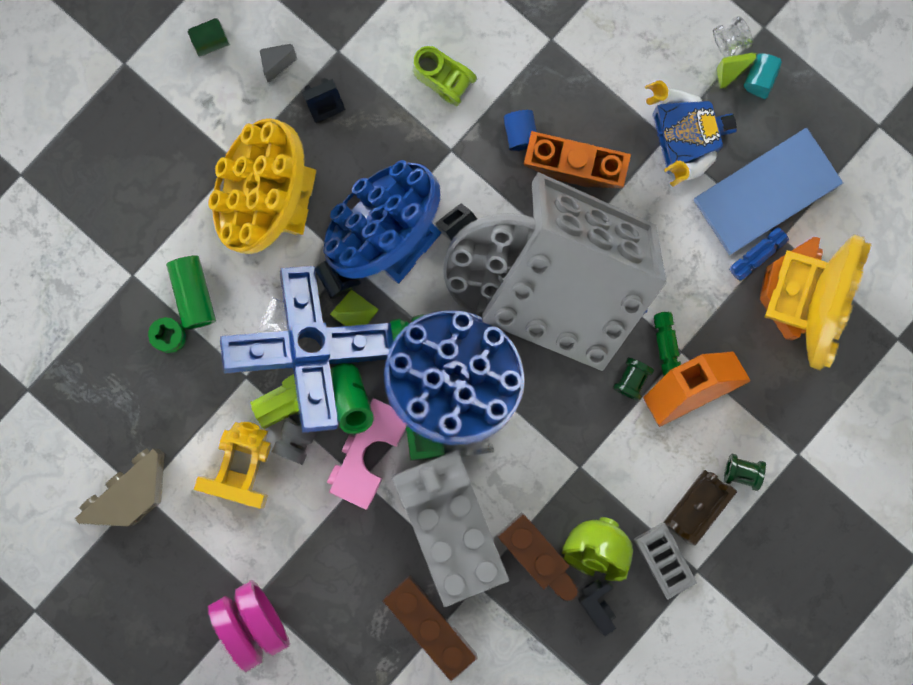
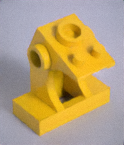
[194,422,271,509]

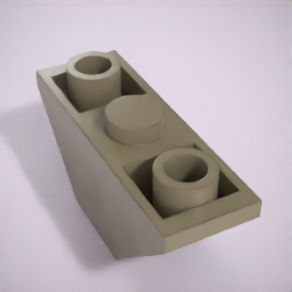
[74,448,165,526]

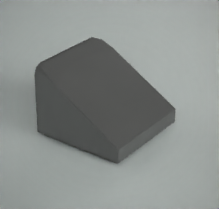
[260,44,297,82]

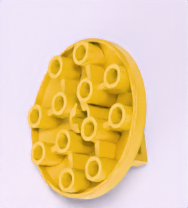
[208,118,317,254]
[765,234,872,370]

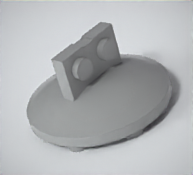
[443,214,535,317]

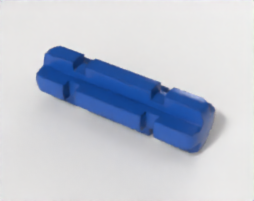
[729,228,789,281]

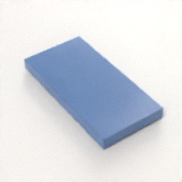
[693,127,843,256]

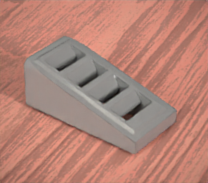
[633,523,697,600]

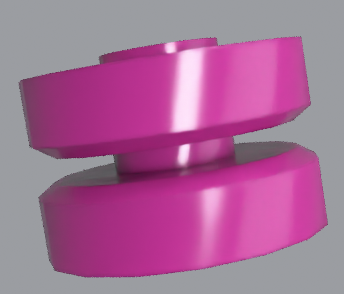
[208,580,290,673]

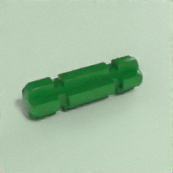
[653,311,681,376]

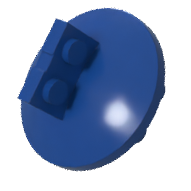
[323,160,442,284]
[384,310,524,445]

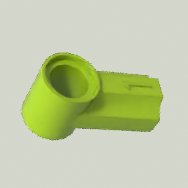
[250,374,299,429]

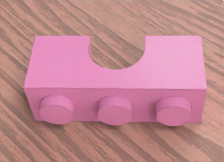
[327,398,407,510]

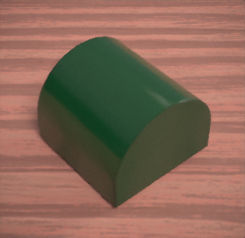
[187,18,230,57]

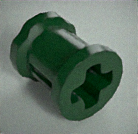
[613,357,654,401]
[724,454,766,491]

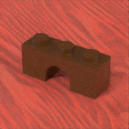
[383,575,478,681]

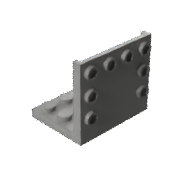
[482,172,667,371]

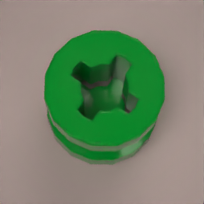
[148,317,187,353]

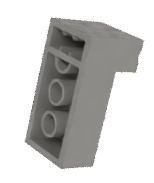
[392,450,509,607]

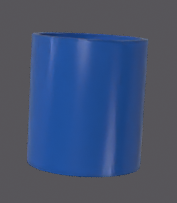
[503,110,537,151]

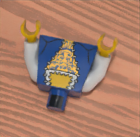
[645,80,737,187]

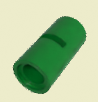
[166,255,216,330]
[330,363,374,434]

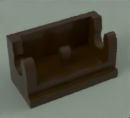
[662,470,738,546]

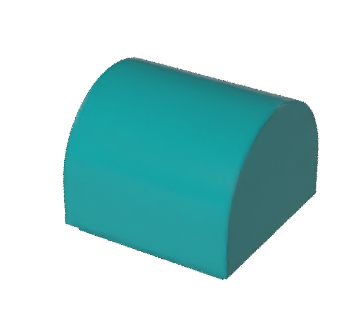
[744,53,782,99]

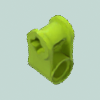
[413,46,477,106]

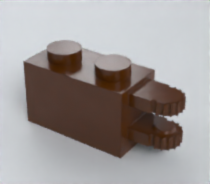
[496,512,578,602]

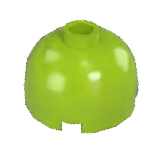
[562,517,633,581]

